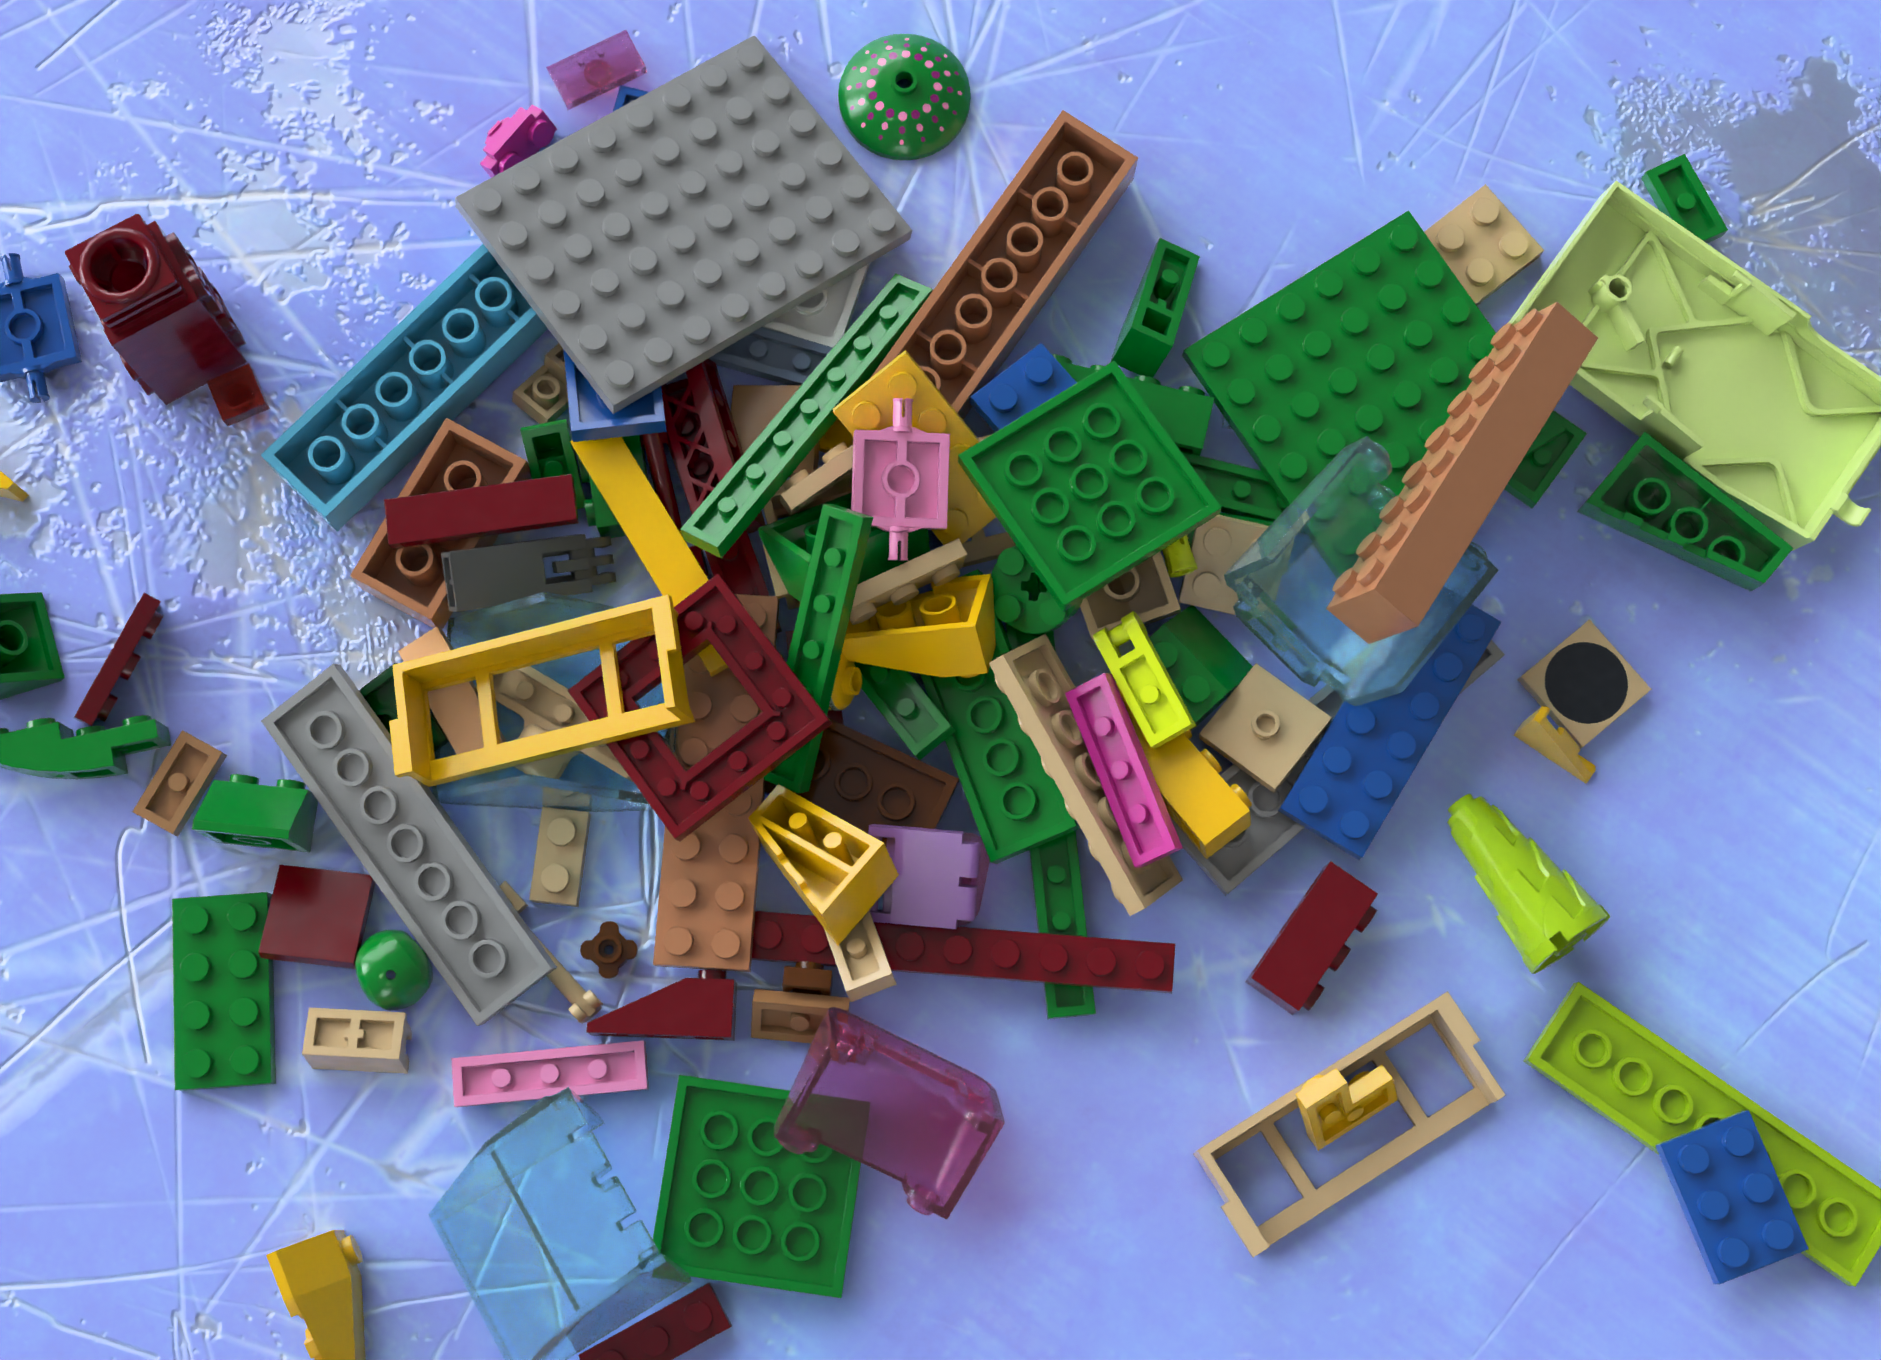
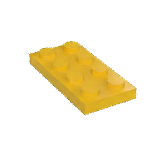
[833,350,996,545]

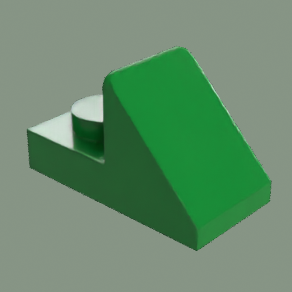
[520,419,586,509]

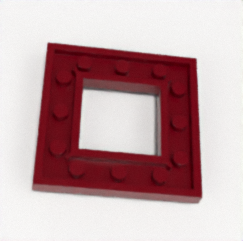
[567,573,832,842]

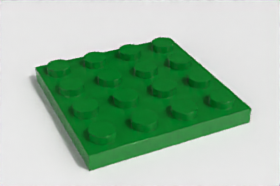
[958,360,1222,612]
[648,1075,870,1298]

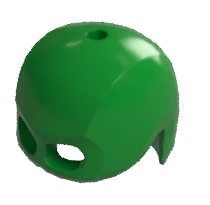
[355,929,433,1011]

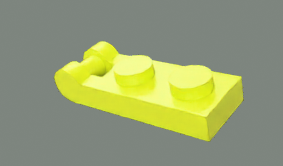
[1093,611,1196,749]

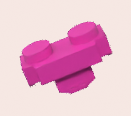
[480,104,557,178]

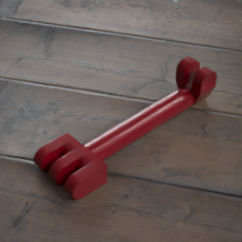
[639,430,708,576]

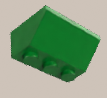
[758,492,930,602]

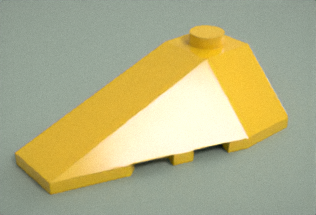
[842,574,996,678]

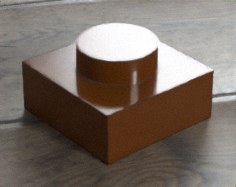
[782,961,833,996]

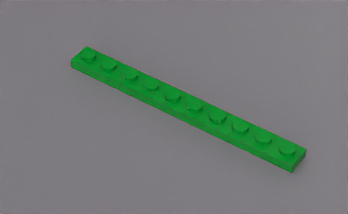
[1005,573,1096,1020]

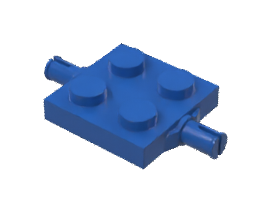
[0,253,82,403]

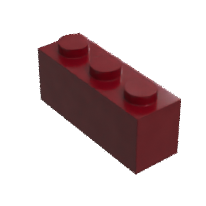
[1245,861,1378,1015]

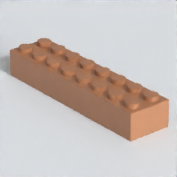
[871,110,1138,420]
[1326,302,1598,644]

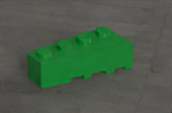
[1577,432,1793,592]

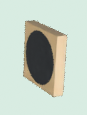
[1517,619,1652,749]

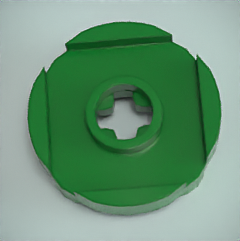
[991,545,1083,634]

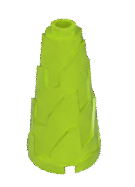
[1447,793,1610,974]

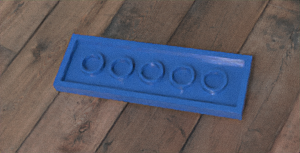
[1278,587,1501,860]

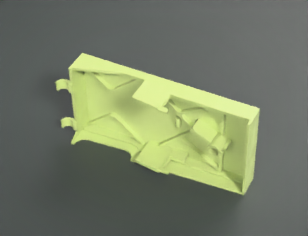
[1508,180,1881,551]

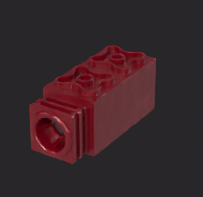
[65,214,247,405]

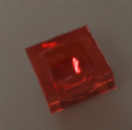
[206,363,270,426]

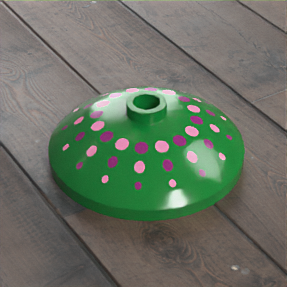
[838,34,971,160]

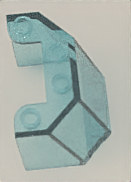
[1224,436,1498,706]

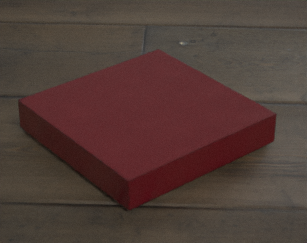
[258,865,375,969]

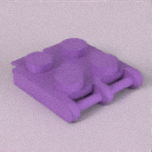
[868,824,980,929]

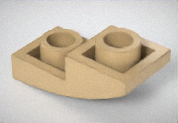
[512,343,569,424]

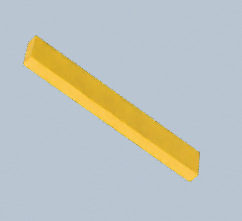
[570,437,728,677]

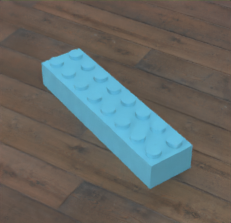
[261,244,548,532]

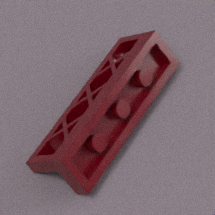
[661,358,766,534]

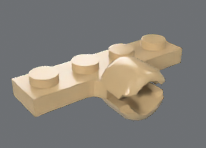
[475,666,633,786]

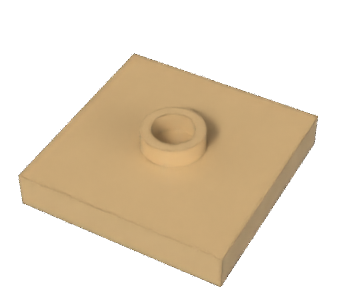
[1199,663,1332,793]

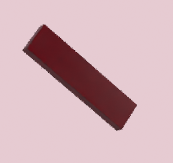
[384,474,579,549]

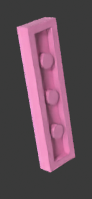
[451,1040,649,1108]

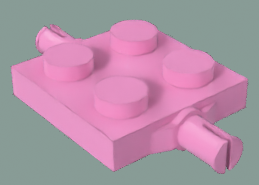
[851,398,950,561]

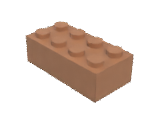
[350,418,532,630]

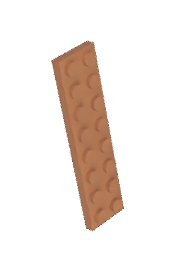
[653,594,780,972]

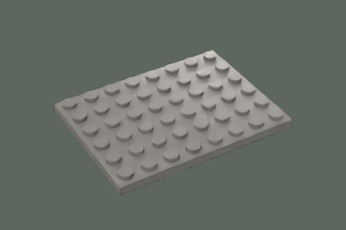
[455,35,912,414]

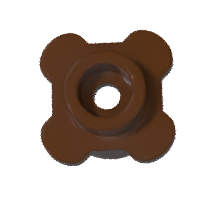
[580,921,638,979]

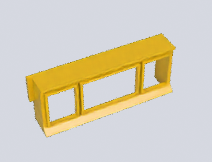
[389,594,695,787]

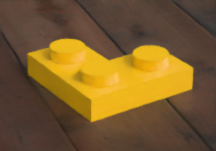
[1295,1065,1398,1151]

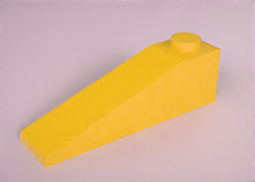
[266,1230,366,1360]

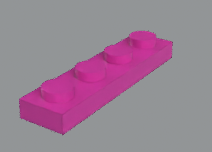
[1065,673,1183,868]

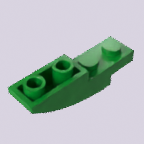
[0,715,171,780]

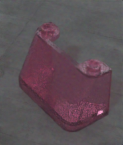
[774,1007,1005,1219]

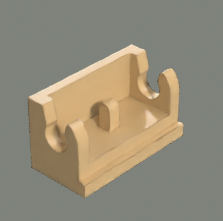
[302,1007,412,1074]

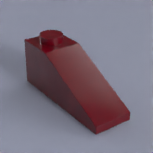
[586,970,737,1041]

